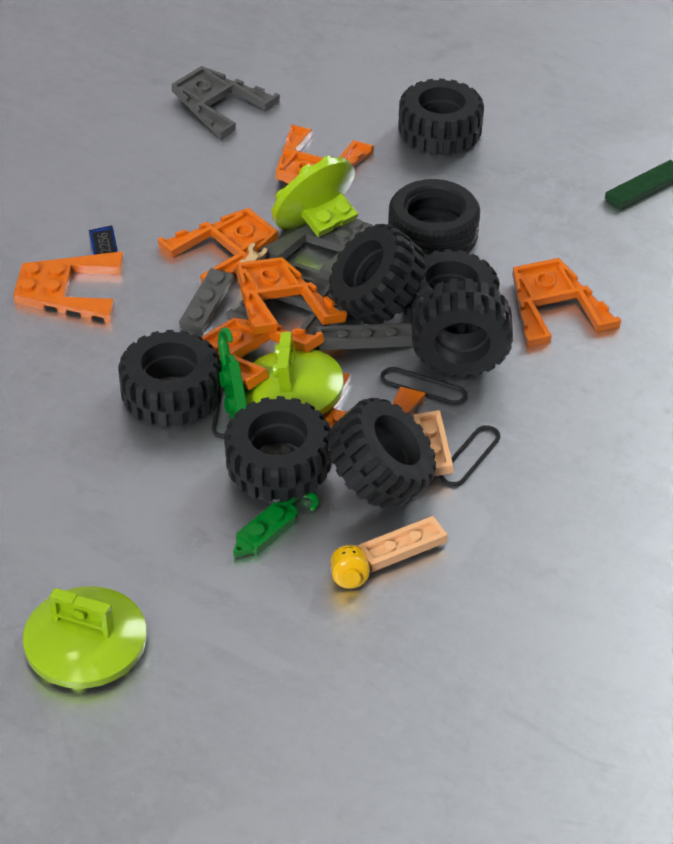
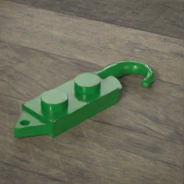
[218,327,247,420]
[233,492,319,558]

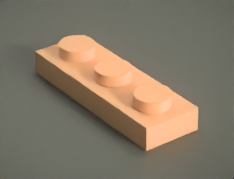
[413,410,454,476]
[357,516,448,573]

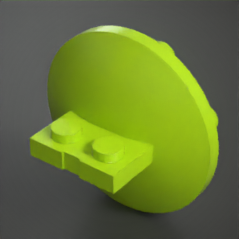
[271,155,358,237]
[243,332,344,414]
[23,586,147,690]

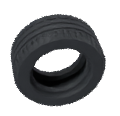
[388,179,480,255]

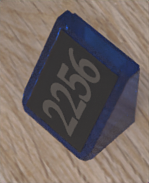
[88,225,118,255]

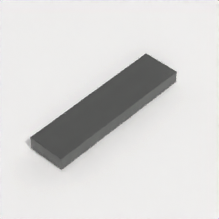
[313,323,413,350]

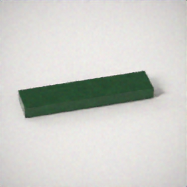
[605,159,673,210]

